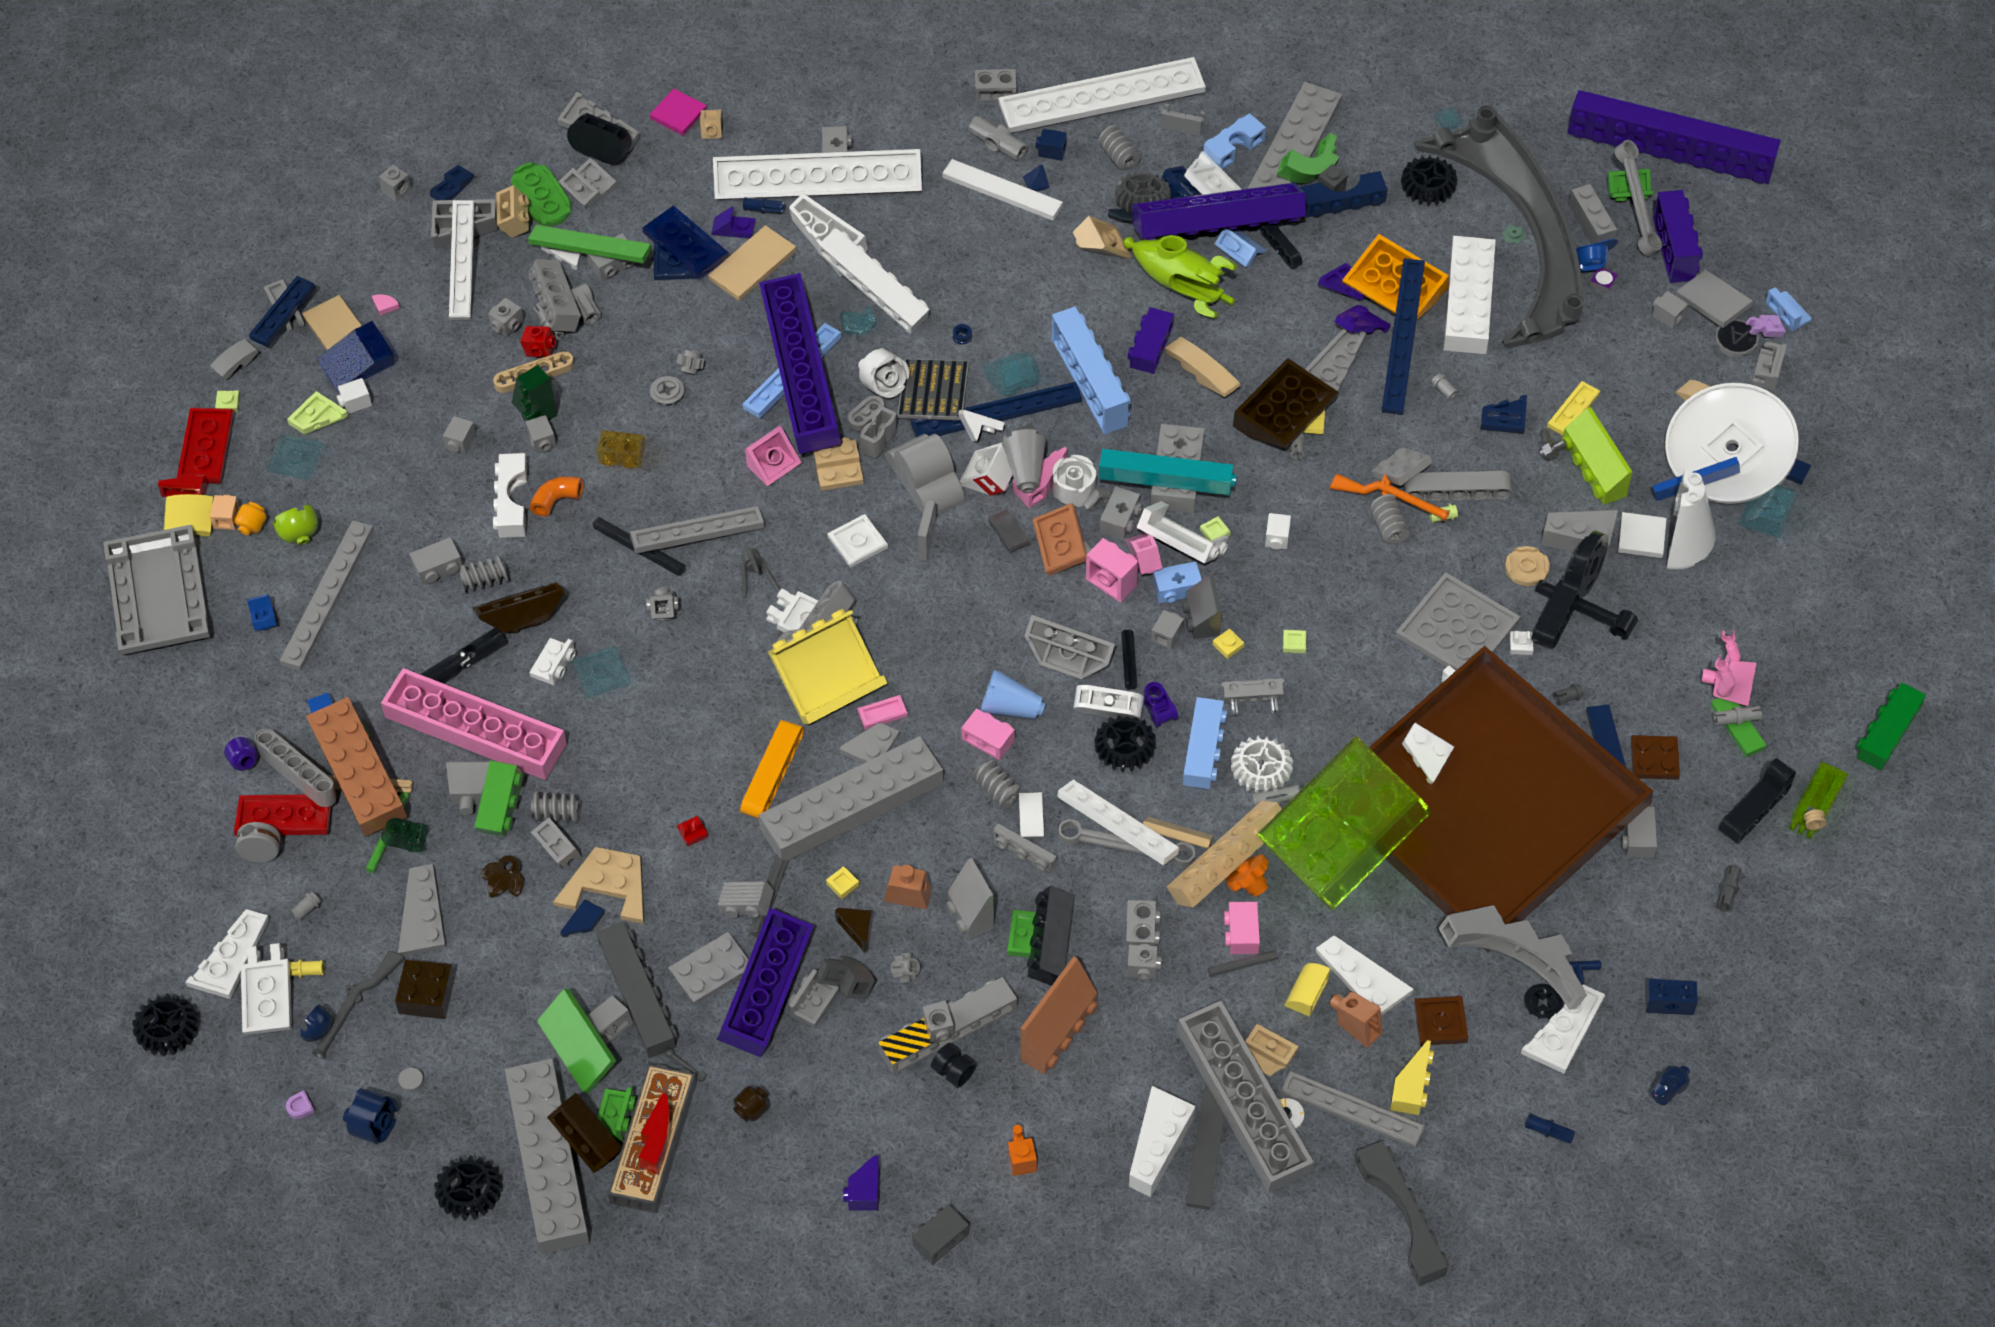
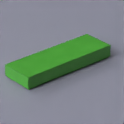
[1710,698,1767,757]

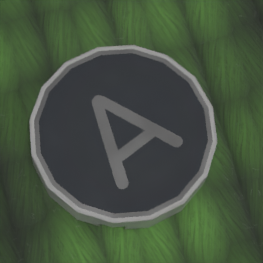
[1715,320,1759,358]

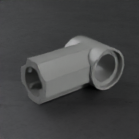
[570,283,601,325]

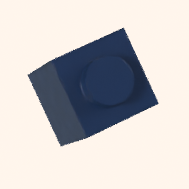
[1035,129,1067,161]

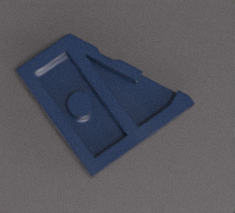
[1481,395,1527,434]

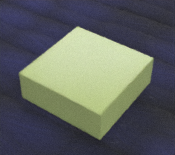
[1200,516,1230,541]
[1283,630,1306,653]

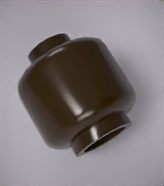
[733,1086,769,1122]

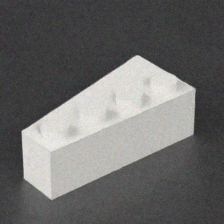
[789,193,868,277]
[1129,1086,1196,1197]

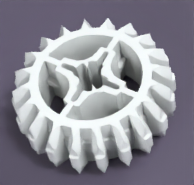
[1231,735,1293,793]

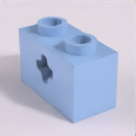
[1152,561,1202,603]

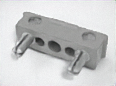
[1220,678,1284,716]

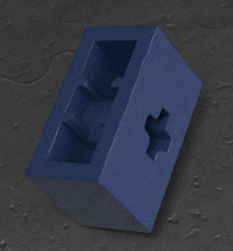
[1645,979,1698,1015]

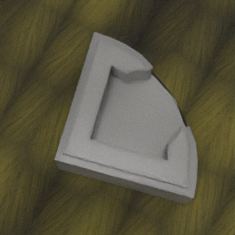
[1083,489,1112,509]

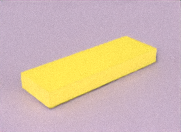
[1547,381,1600,435]

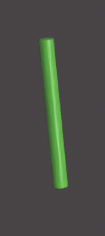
[366,792,409,873]

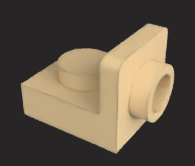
[700,109,722,139]

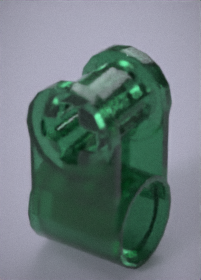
[381,818,428,853]

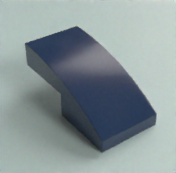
[430,165,474,200]

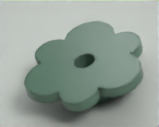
[1502,225,1527,244]

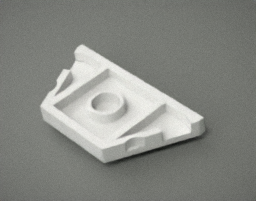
[1184,151,1241,195]

